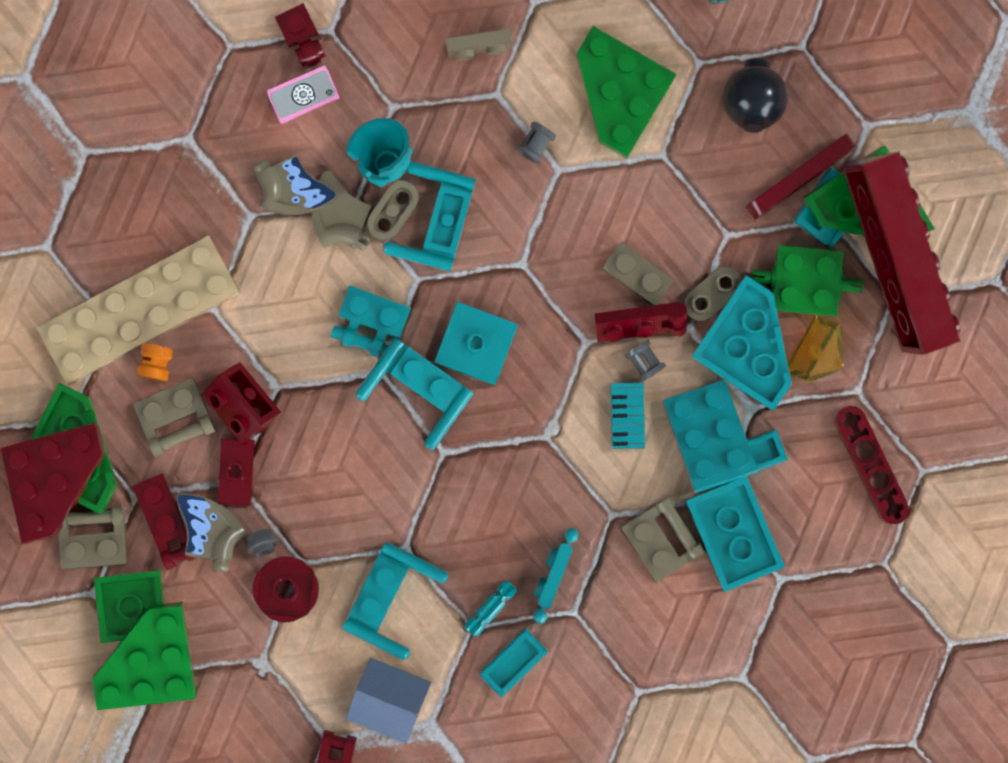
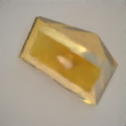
[788,315,843,383]

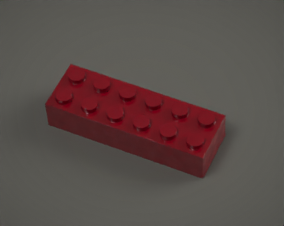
[842,151,961,355]

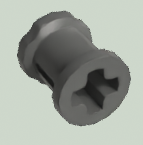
[515,121,557,164]
[624,339,666,382]

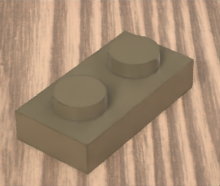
[445,28,512,61]
[602,242,674,305]

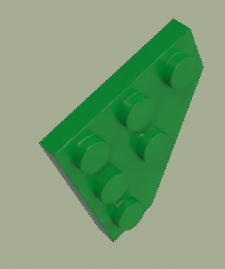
[576,26,677,159]
[802,145,935,237]
[30,383,118,515]
[92,601,197,710]

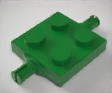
[751,245,863,317]

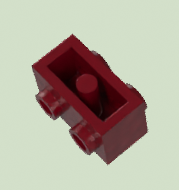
[201,362,281,445]

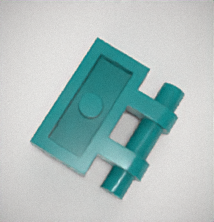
[330,286,411,358]

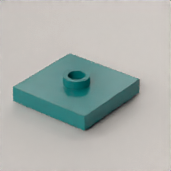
[434,302,518,386]

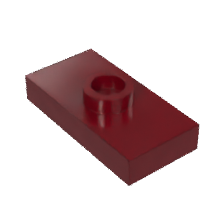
[218,438,255,506]

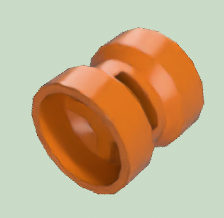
[136,343,174,382]

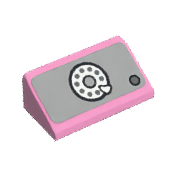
[266,65,340,124]

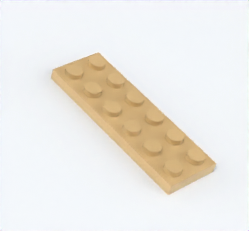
[36,235,241,385]

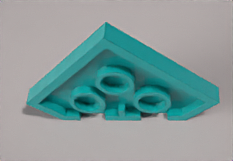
[692,275,792,411]

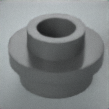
[246,529,279,557]

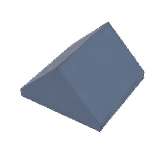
[346,658,431,744]

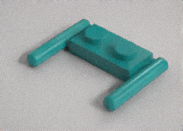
[383,161,476,272]
[355,337,474,450]
[533,528,579,623]
[342,541,448,660]

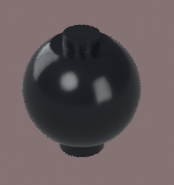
[723,58,788,133]

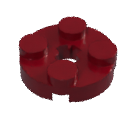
[253,556,319,622]

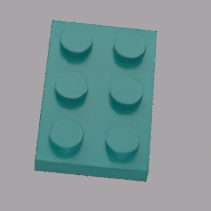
[663,380,758,493]
[685,476,785,592]

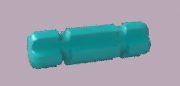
[464,580,517,637]

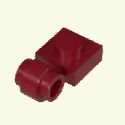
[275,3,326,67]

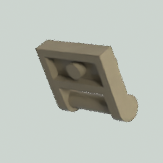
[133,378,216,458]
[621,496,706,583]
[58,505,128,569]

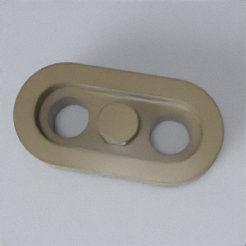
[367,181,419,241]
[684,267,741,322]

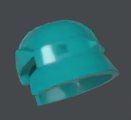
[346,118,413,187]

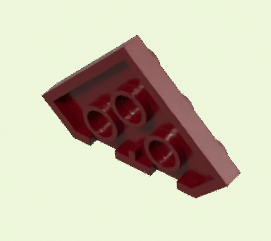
[1,423,105,544]

